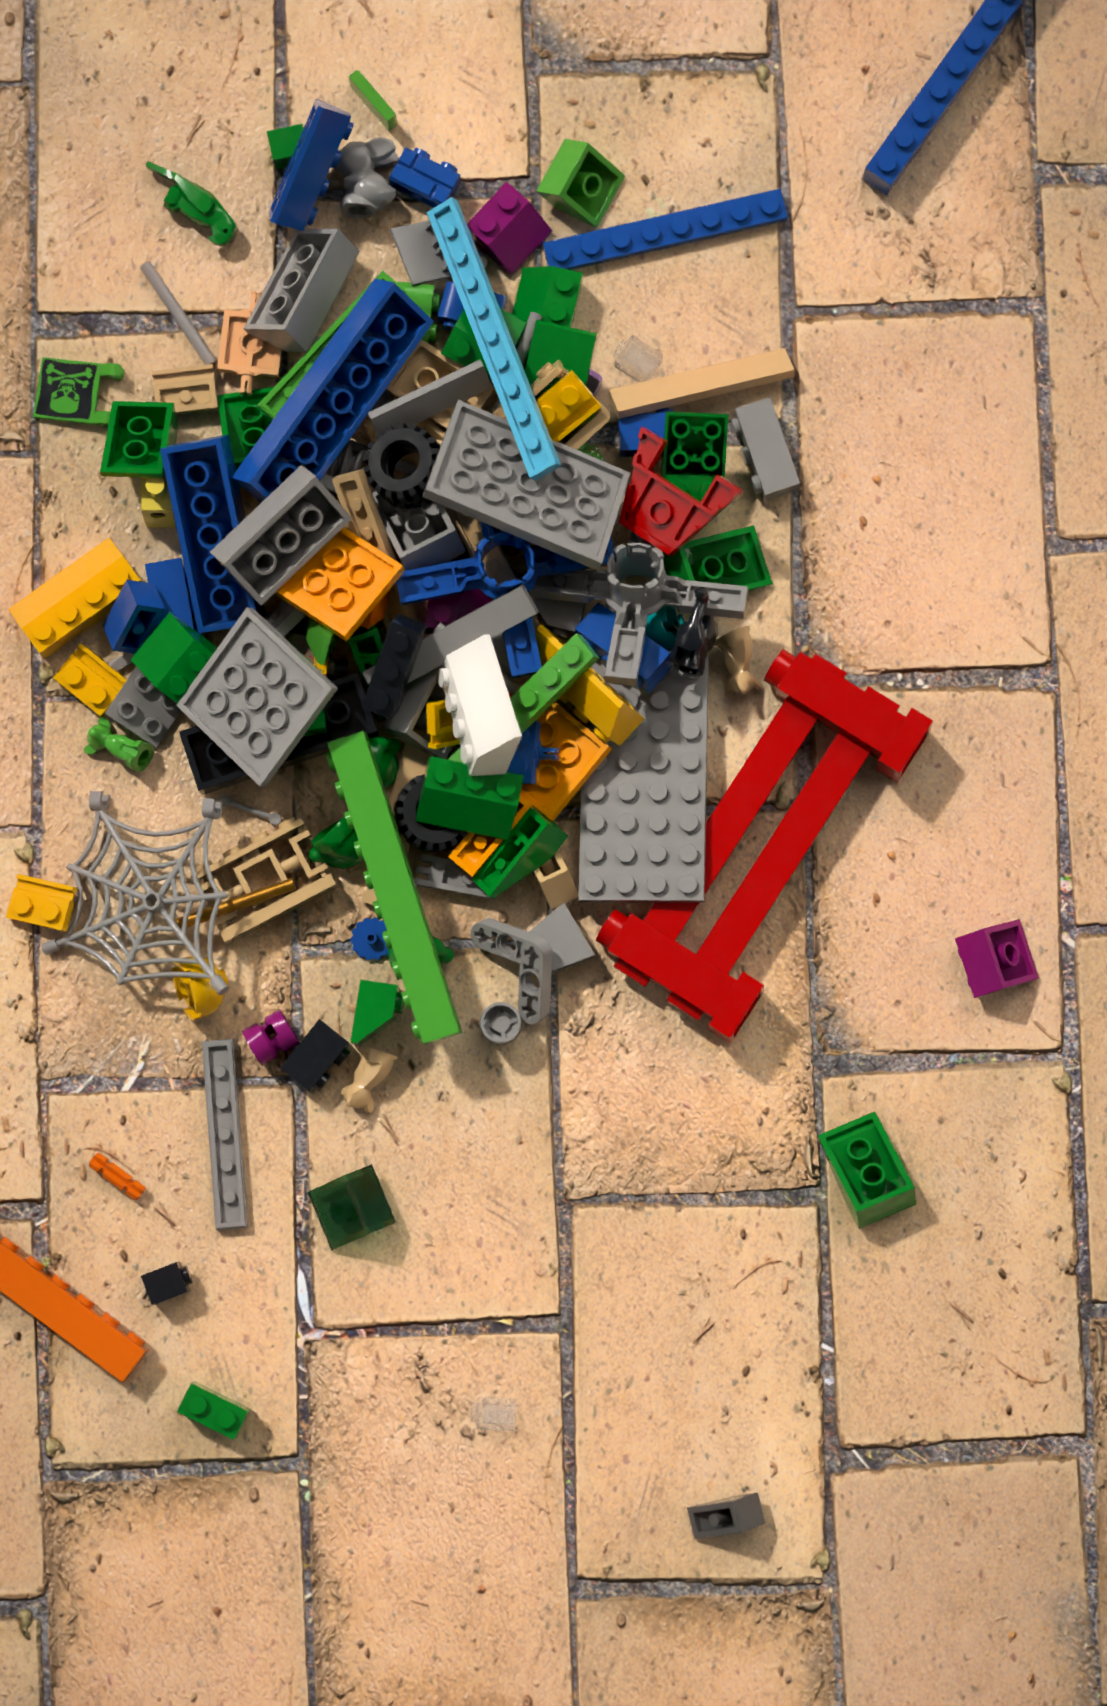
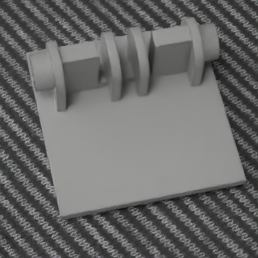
[390,220,451,285]
[105,666,181,747]

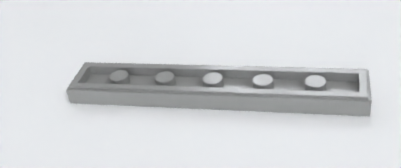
[362,584,539,685]
[202,1039,248,1230]

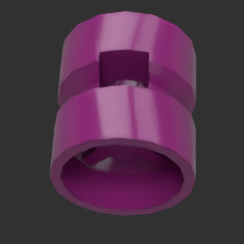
[242,1009,300,1066]

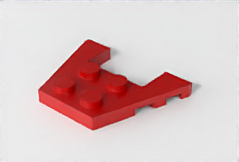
[619,427,743,556]

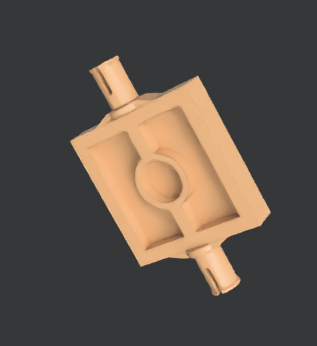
[217,291,283,396]

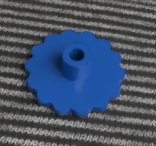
[350,917,388,960]

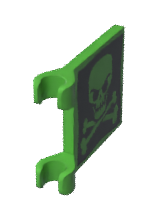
[33,357,125,428]

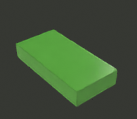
[348,70,397,131]

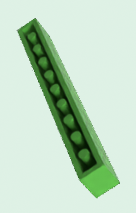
[325,731,463,1045]

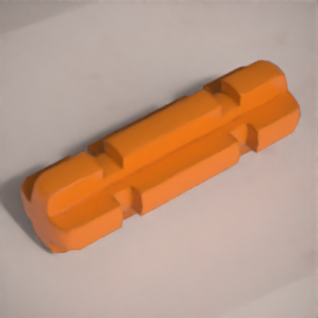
[89,1153,146,1200]

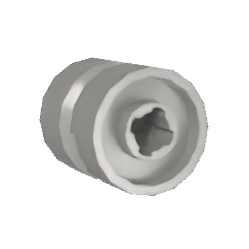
[480,1002,521,1045]

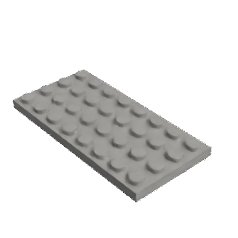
[578,655,709,903]

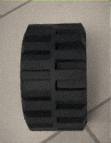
[364,423,440,509]
[394,774,468,852]

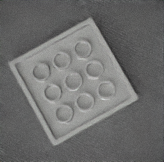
[176,608,338,786]

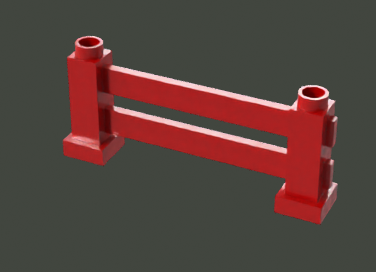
[595,649,933,1044]

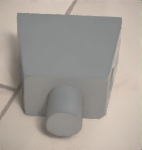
[519,903,595,973]

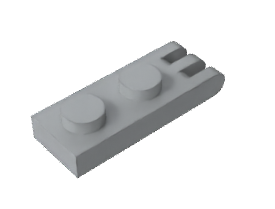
[414,854,497,900]

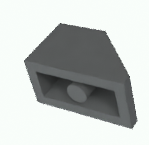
[687,1492,765,1539]

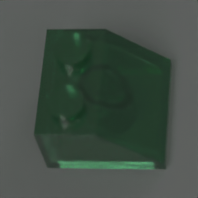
[307,1164,396,1250]

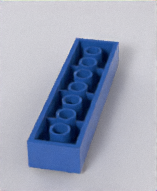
[231,279,434,503]

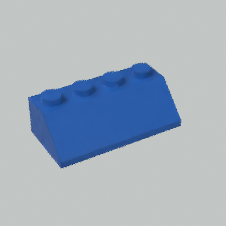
[268,98,354,231]

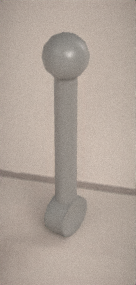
[219,795,281,826]

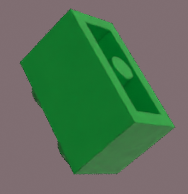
[177,1381,251,1440]

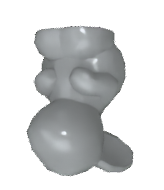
[335,137,399,218]

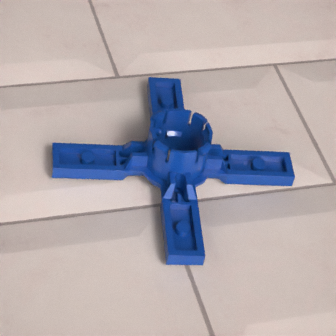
[396,521,615,678]

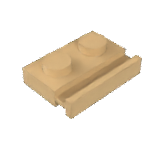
[151,364,219,415]

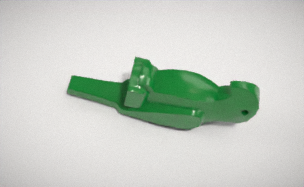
[146,162,238,246]

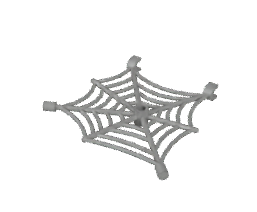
[41,791,229,995]

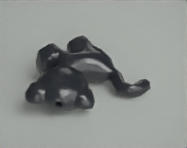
[669,586,718,677]

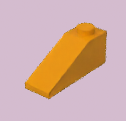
[448,794,535,877]

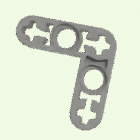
[471,918,553,1024]

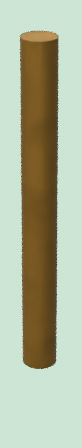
[175,878,296,929]

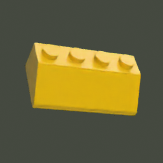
[9,537,142,659]
[535,625,645,746]

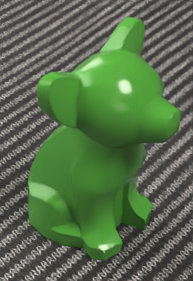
[84,717,154,772]

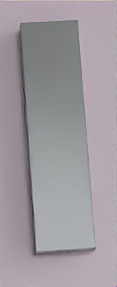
[368,360,492,435]

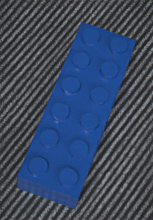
[160,434,266,633]

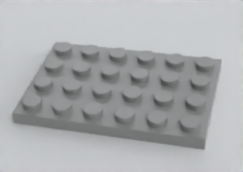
[422,399,630,571]

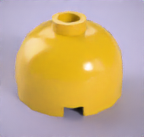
[172,956,228,1021]

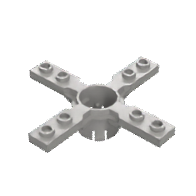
[528,532,748,686]

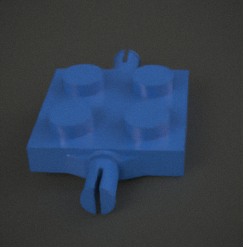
[455,721,560,785]

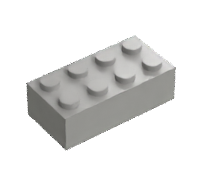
[210,465,353,605]

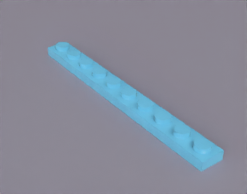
[427,197,562,481]

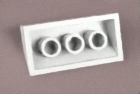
[437,634,522,776]

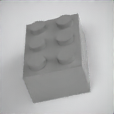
[372,471,466,570]

